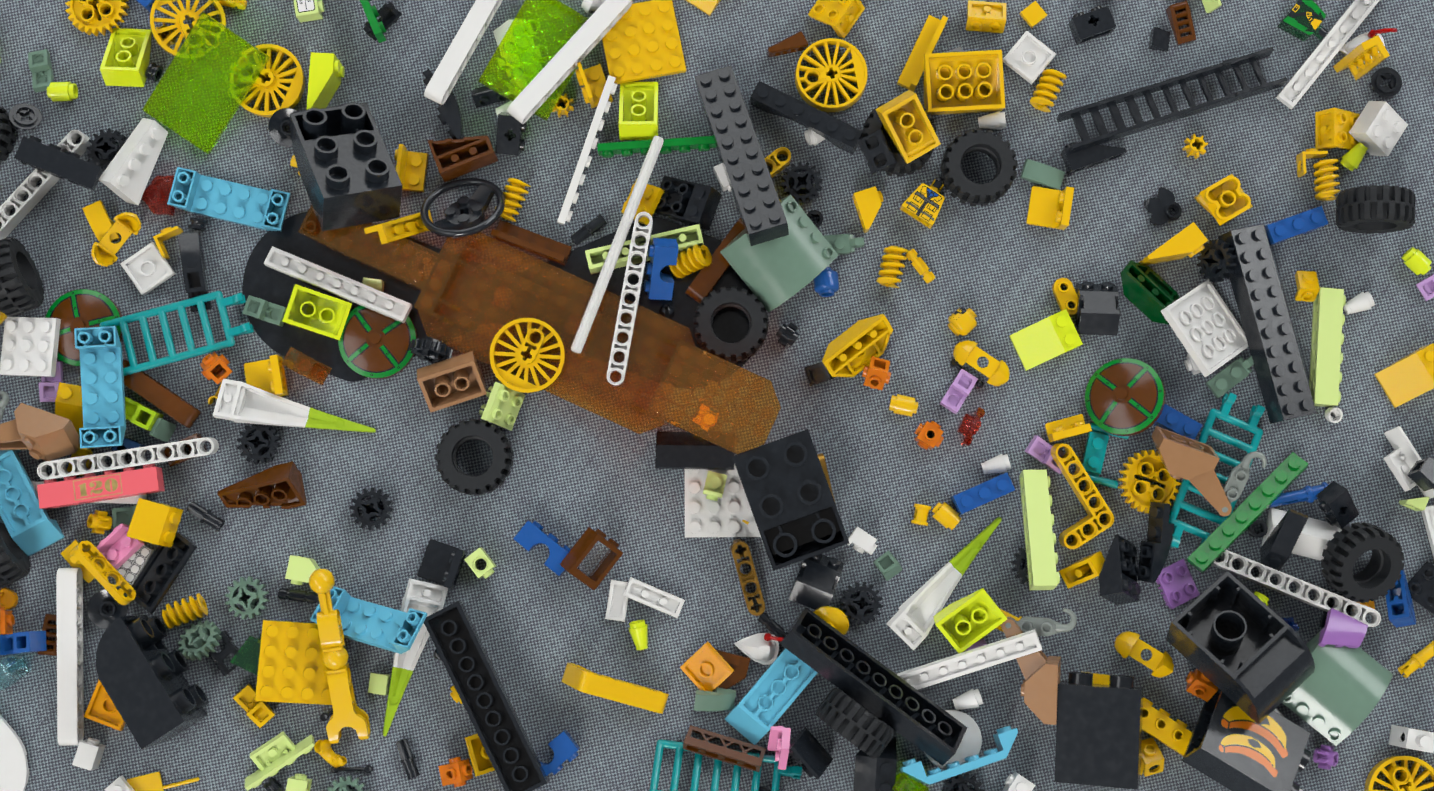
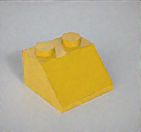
[126,498,183,548]

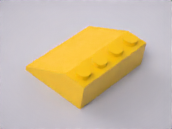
[923,50,1005,115]

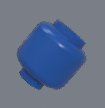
[813,267,839,297]

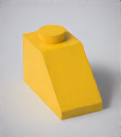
[852,186,884,233]
[1059,551,1105,589]

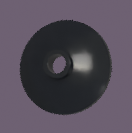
[268,108,299,147]
[87,589,128,629]

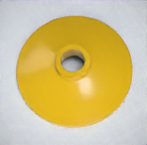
[813,606,849,635]

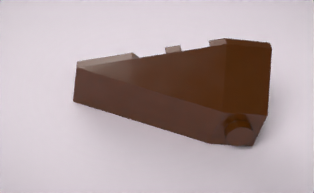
[217,461,307,509]

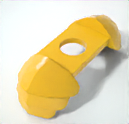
[91,212,141,267]
[953,340,1010,386]
[1114,631,1174,678]

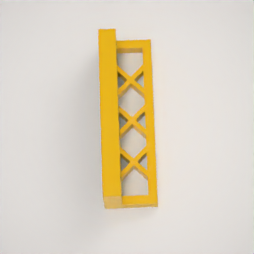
[897,15,948,92]
[1333,35,1390,80]
[364,210,433,244]

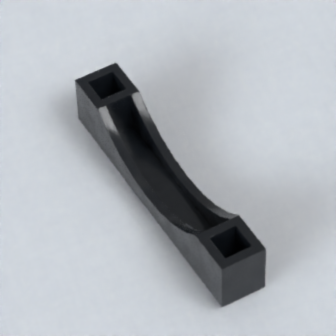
[750,81,863,155]

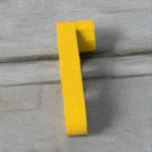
[69,541,136,605]

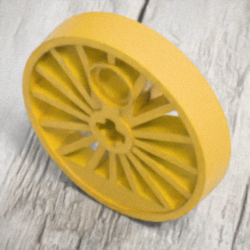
[150,0,226,59]
[795,38,868,112]
[230,44,305,118]
[490,318,565,393]
[1364,756,1434,791]

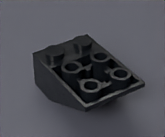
[654,176,722,230]
[1099,534,1140,605]
[789,727,833,780]

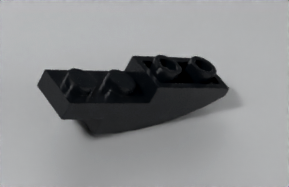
[423,69,464,140]
[179,232,212,312]
[1137,501,1174,583]

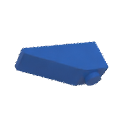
[1385,569,1416,628]

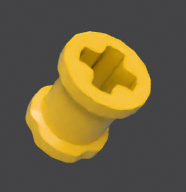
[911,504,931,526]

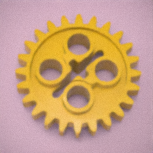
[65,0,130,37]
[1118,450,1181,513]

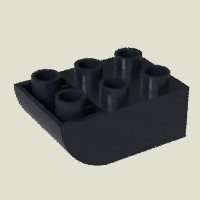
[290,102,402,231]
[732,429,849,571]
[1166,571,1315,725]
[96,615,208,749]

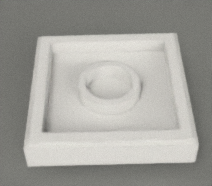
[1003,31,1056,85]
[120,242,176,296]

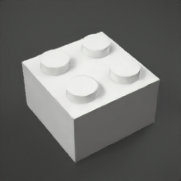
[1349,101,1408,156]

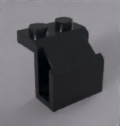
[1075,281,1120,336]
[789,554,844,610]

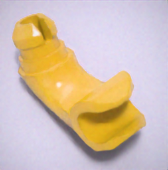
[314,739,347,768]

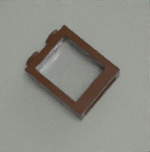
[560,527,623,591]

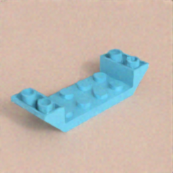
[167,167,291,231]
[74,326,126,448]
[0,450,65,556]
[310,587,428,654]
[724,648,818,745]
[899,726,1018,785]

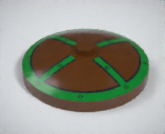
[45,289,122,367]
[338,305,417,379]
[1085,358,1165,436]

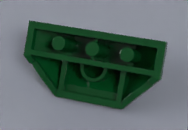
[1121,260,1180,324]

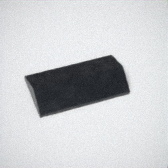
[655,431,735,470]
[132,531,197,614]

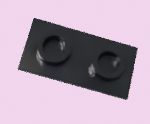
[363,2,402,41]
[471,81,513,108]

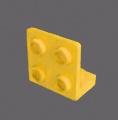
[808,0,865,39]
[575,62,613,109]
[1315,107,1360,151]
[394,144,429,192]
[1026,186,1074,230]
[244,355,288,397]

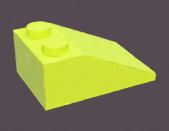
[100,28,152,87]
[306,52,345,110]
[619,82,658,140]
[282,284,352,340]
[1009,309,1083,371]
[933,588,1007,653]

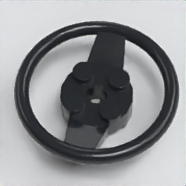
[420,178,505,237]

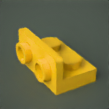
[965,0,1007,33]
[621,179,664,225]
[1045,414,1092,443]

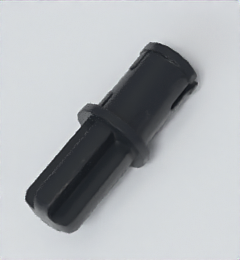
[570,214,607,245]
[187,501,225,531]
[396,739,420,780]

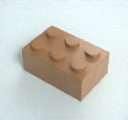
[417,351,487,412]

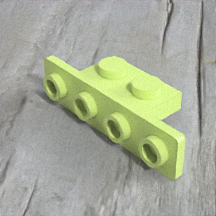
[245,731,315,791]

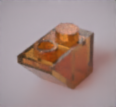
[281,347,332,385]

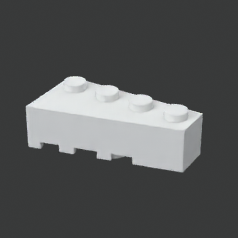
[98,118,168,205]

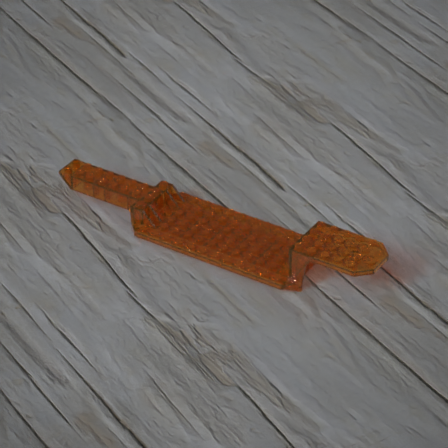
[298,204,781,454]

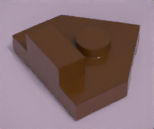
[715,649,750,689]

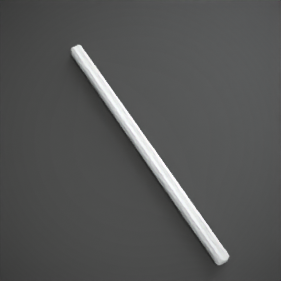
[571,136,664,353]

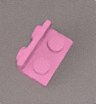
[96,523,145,570]
[767,726,791,770]

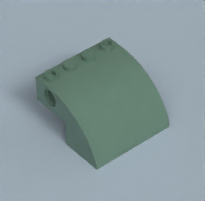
[720,194,839,312]
[1282,631,1393,746]

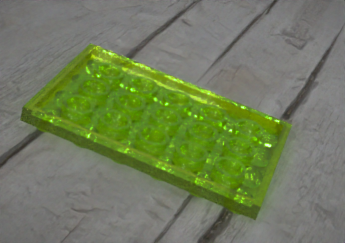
[478,0,589,121]
[142,12,270,154]

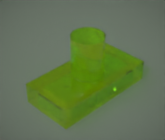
[892,772,929,791]

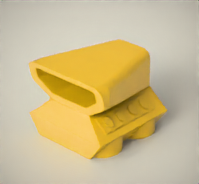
[1194,174,1253,226]

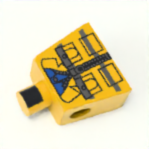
[900,179,945,229]

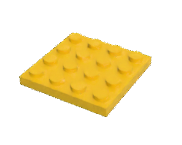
[602,0,686,84]
[255,620,332,705]

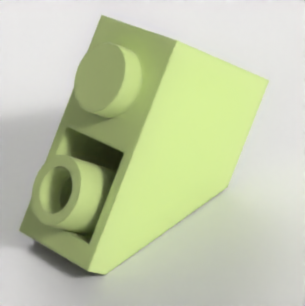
[285,555,320,585]

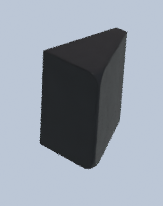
[1148,27,1170,52]

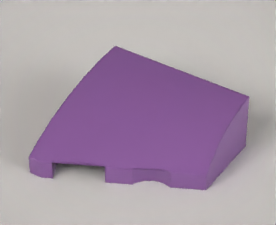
[1318,608,1368,648]

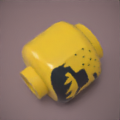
[948,307,977,336]

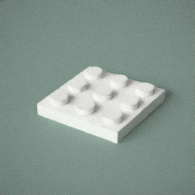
[0,317,61,377]

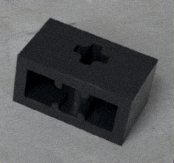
[1069,6,1116,45]
[495,112,527,156]
[1316,481,1359,529]

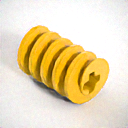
[1030,69,1067,112]
[1313,159,1340,201]
[495,178,531,222]
[669,244,712,278]
[877,246,909,288]
[162,593,208,629]

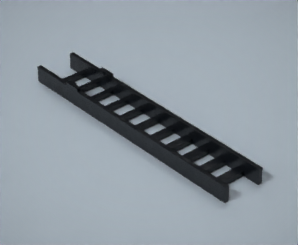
[1056,47,1288,154]

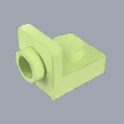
[703,471,727,501]

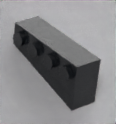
[14,135,103,191]

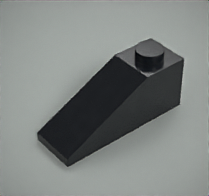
[1060,142,1127,175]
[1260,508,1308,571]

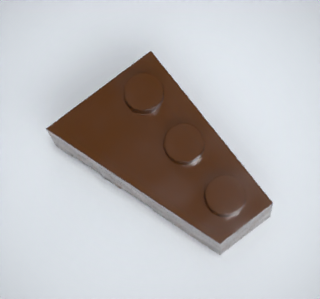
[427,135,498,182]

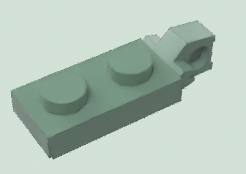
[824,234,864,255]
[1205,356,1254,398]

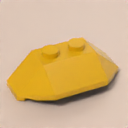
[822,314,893,377]

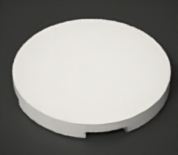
[924,709,982,769]

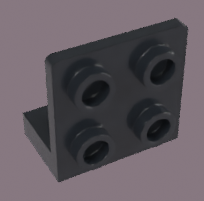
[417,539,468,589]
[1408,561,1434,618]

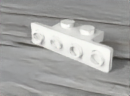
[1383,426,1434,499]

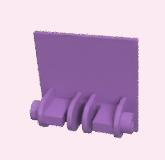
[1156,558,1200,609]

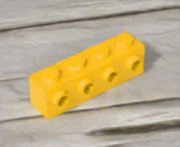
[1142,697,1193,756]

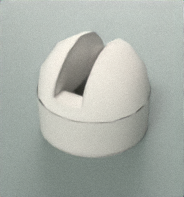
[1324,407,1343,423]

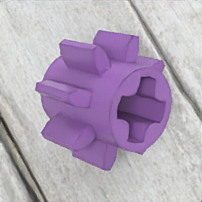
[1313,744,1339,770]

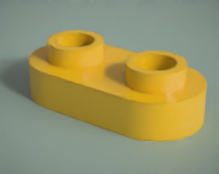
[1052,278,1079,316]

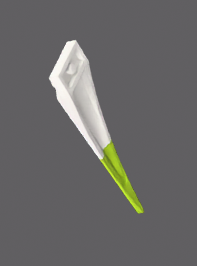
[213,379,376,433]
[886,517,1002,651]
[383,578,448,737]

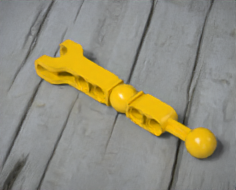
[309,568,371,744]

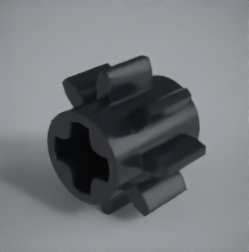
[776,322,800,347]

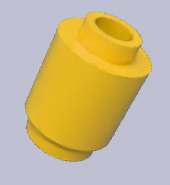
[889,394,919,417]
[932,502,962,530]

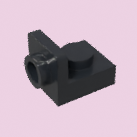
[804,362,835,386]

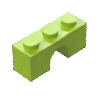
[125,396,164,431]

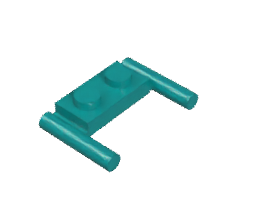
[1081,423,1129,489]

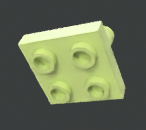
[479,382,525,431]

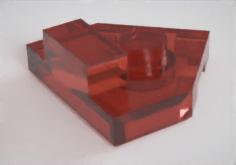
[141,176,176,215]
[957,407,985,447]

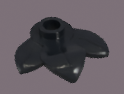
[1143,187,1182,225]

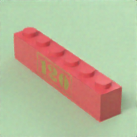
[37,464,165,509]

